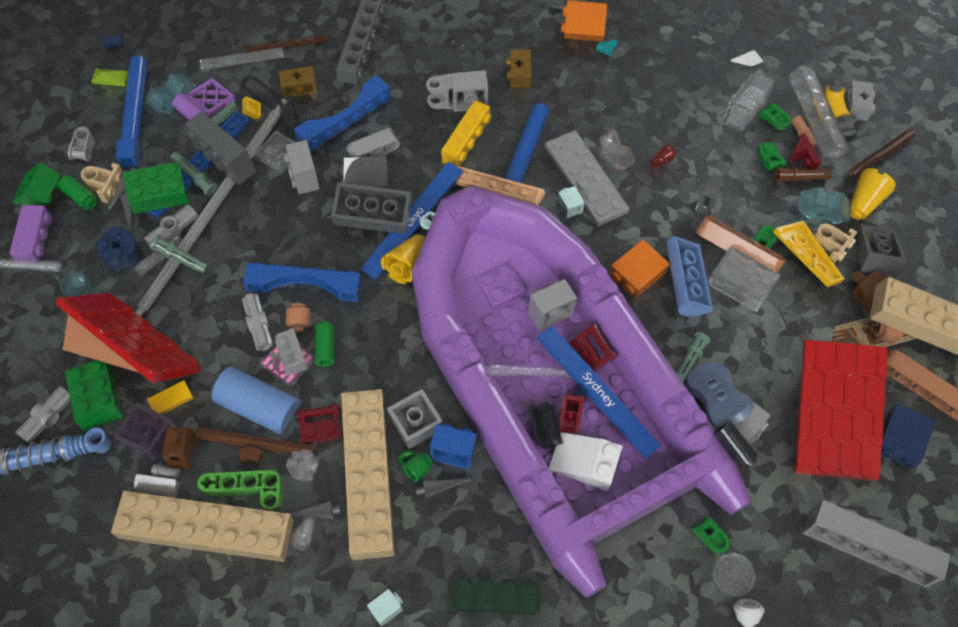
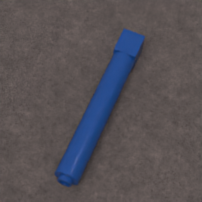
[116,56,148,168]
[504,103,549,183]

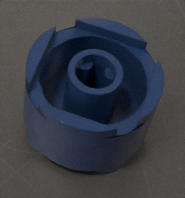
[96,226,141,271]

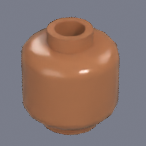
[285,303,311,332]
[872,321,904,343]

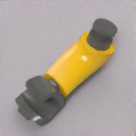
[824,76,857,137]

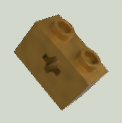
[507,50,532,87]
[279,66,317,98]

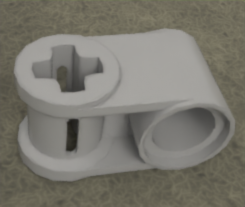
[68,126,95,162]

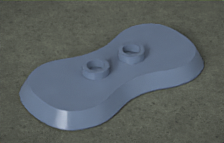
[685,362,754,427]

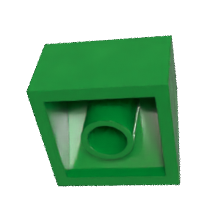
[12,162,60,206]

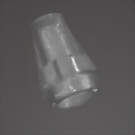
[290,517,316,551]

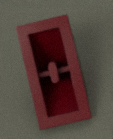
[559,393,585,434]

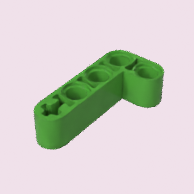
[197,470,283,512]

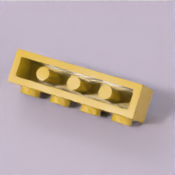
[441,100,491,166]

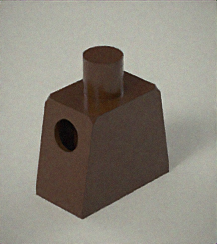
[851,270,887,315]
[162,427,196,470]

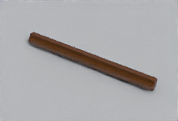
[195,427,315,457]

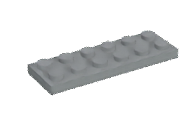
[545,130,629,227]

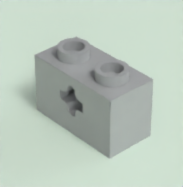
[847,80,876,121]

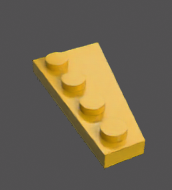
[773,221,845,287]

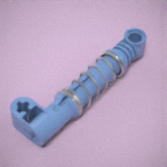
[0,428,112,475]

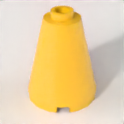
[849,168,896,220]
[381,234,425,284]

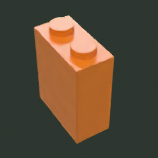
[561,0,607,42]
[609,240,670,299]

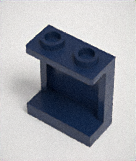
[881,404,936,469]

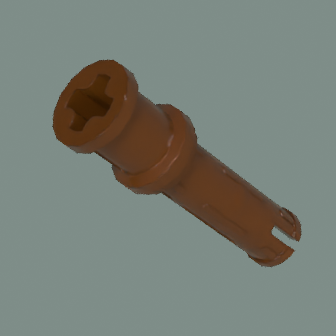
[775,166,832,183]

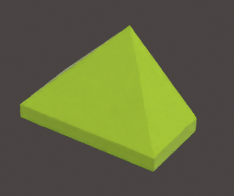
[91,68,128,86]

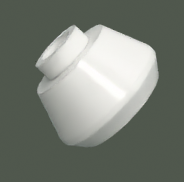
[733,599,764,627]

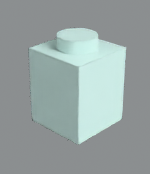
[557,186,584,218]
[367,589,403,627]

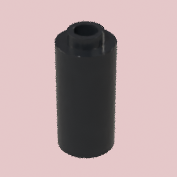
[714,420,758,468]

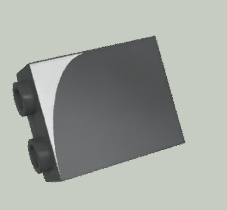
[340,156,388,189]

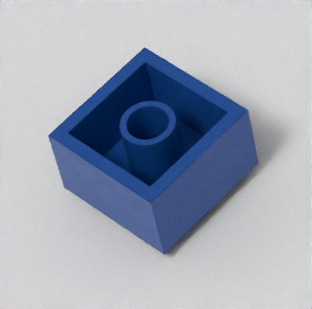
[430,423,477,470]

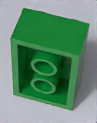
[123,161,189,214]
[65,360,124,432]

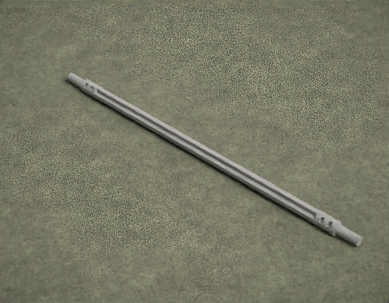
[135,98,288,316]

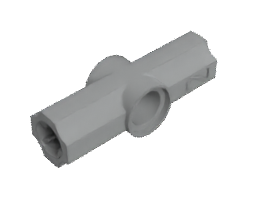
[143,205,198,251]
[242,293,273,351]
[15,386,71,444]

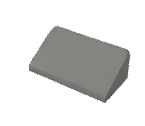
[134,474,180,498]

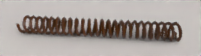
[244,34,328,55]
[850,129,915,178]

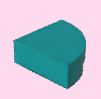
[596,40,619,56]

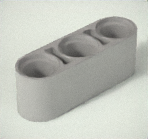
[346,128,400,157]

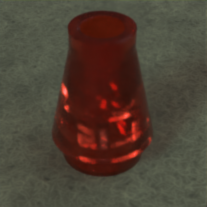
[650,144,677,168]

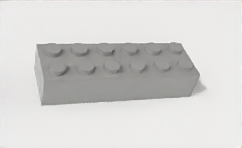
[803,500,951,588]

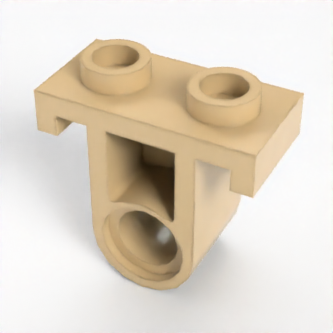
[81,163,123,204]
[814,223,857,264]

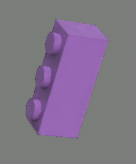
[9,205,52,263]

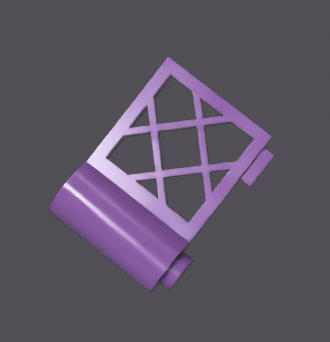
[172,78,236,120]

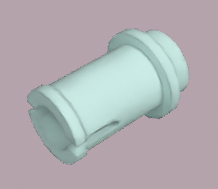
[420,212,435,229]

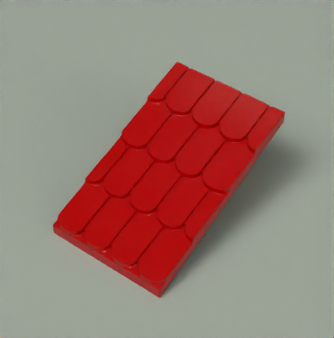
[56,293,201,383]
[794,340,888,481]

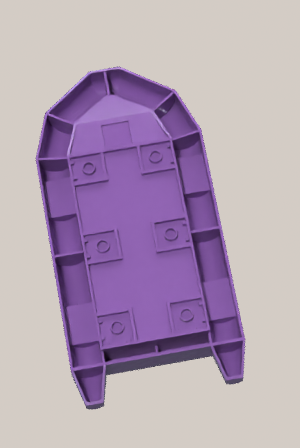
[412,185,751,598]

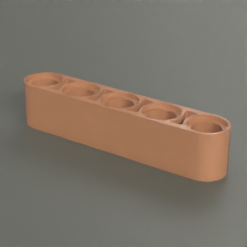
[696,215,786,277]
[887,350,958,420]

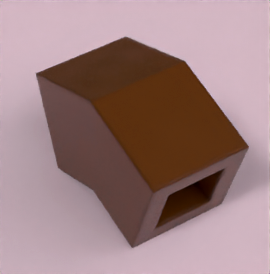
[238,446,265,466]

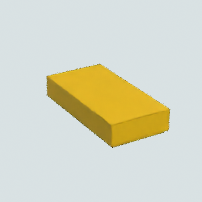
[147,380,194,417]

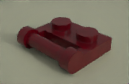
[568,324,617,373]
[297,403,343,444]

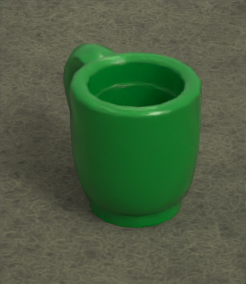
[397,451,433,482]

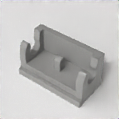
[275,328,307,376]

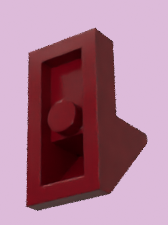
[789,134,821,169]

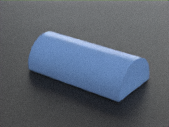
[666,236,713,317]
[211,366,302,435]

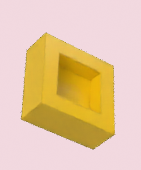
[242,96,261,120]

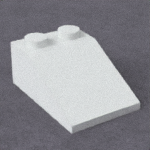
[549,432,622,491]

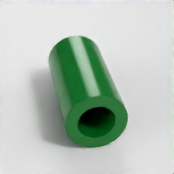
[58,175,97,210]
[315,321,335,366]

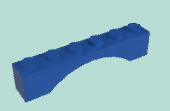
[294,75,391,152]
[243,262,362,302]

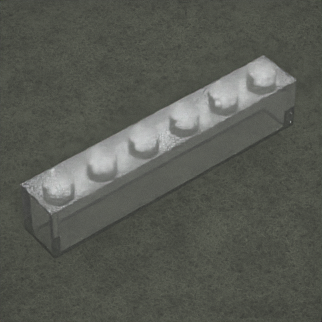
[788,65,850,161]

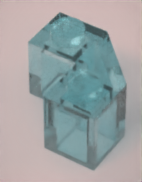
[145,73,196,114]
[798,187,852,225]

